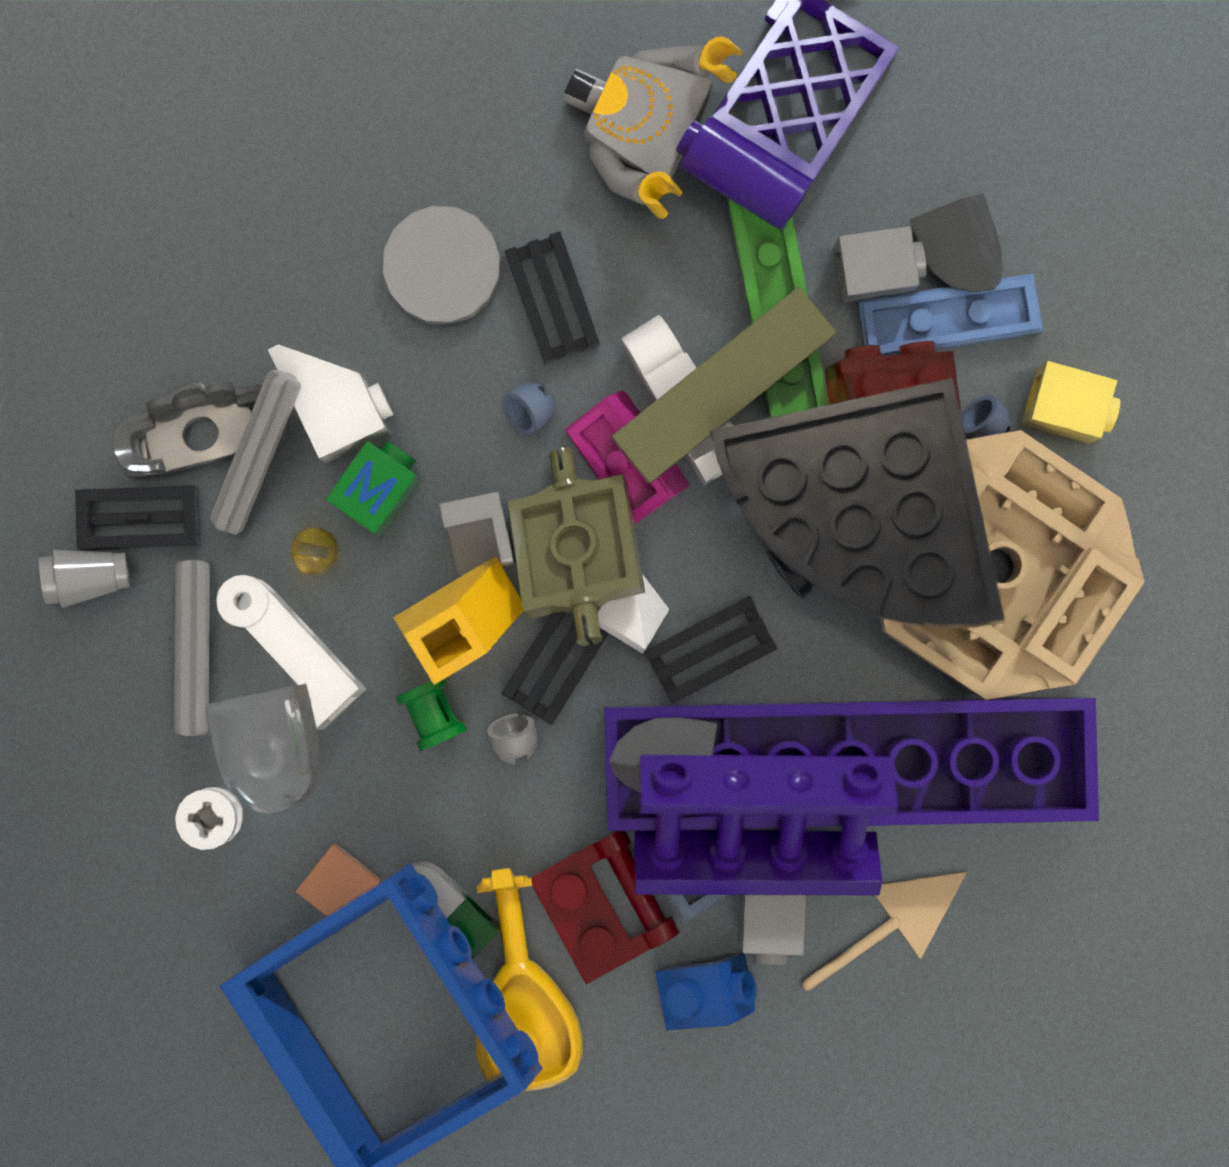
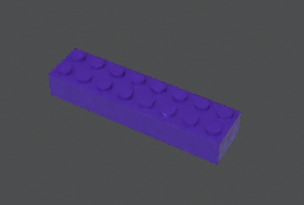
[605,697,1099,831]

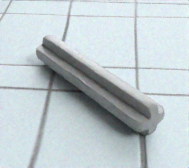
[210,369,301,535]
[174,560,210,736]

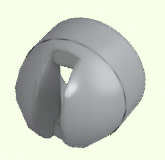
[487,713,538,765]

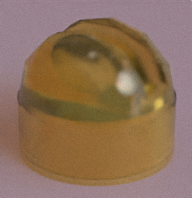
[290,527,340,575]

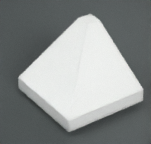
[597,575,669,654]

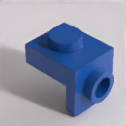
[655,953,756,1031]

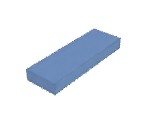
[856,273,1043,362]

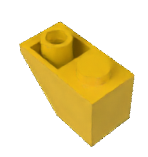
[393,556,523,685]

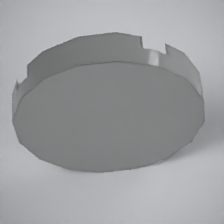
[382,205,500,325]

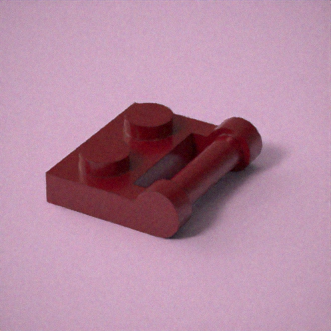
[530,831,680,985]

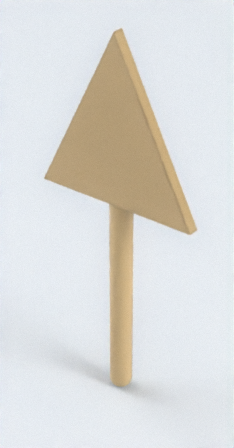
[802,871,967,991]

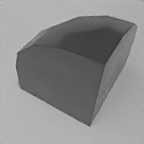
[910,194,1003,293]
[609,718,717,792]

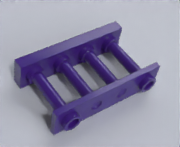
[634,755,899,896]

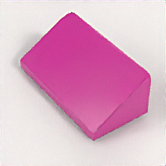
[565,390,689,525]

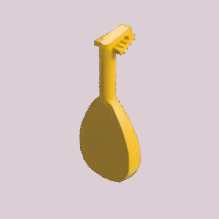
[475,868,583,1091]

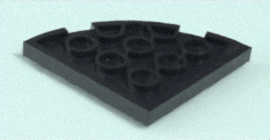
[710,378,1005,628]

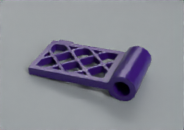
[676,0,900,232]

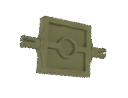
[508,448,645,646]

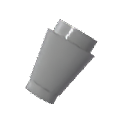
[38,550,130,608]

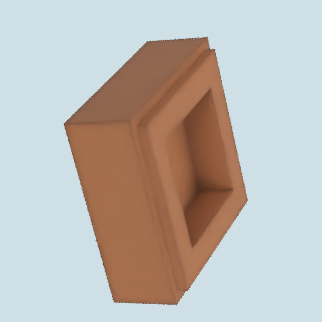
[295,843,381,929]

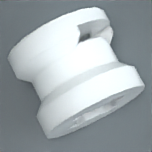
[175,787,244,850]

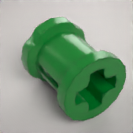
[395,679,468,751]

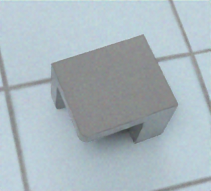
[439,491,516,576]

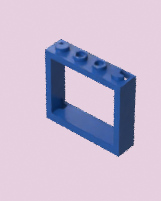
[220,862,543,1167]

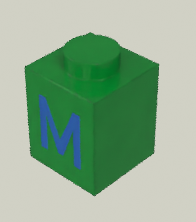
[325,440,422,537]

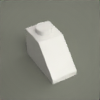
[268,344,394,464]

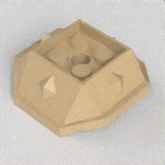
[880,430,1145,700]

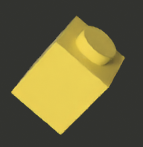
[1020,361,1121,444]

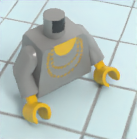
[562,36,743,219]

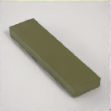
[611,286,837,485]

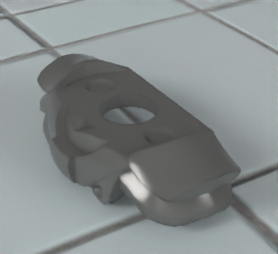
[113,381,287,477]

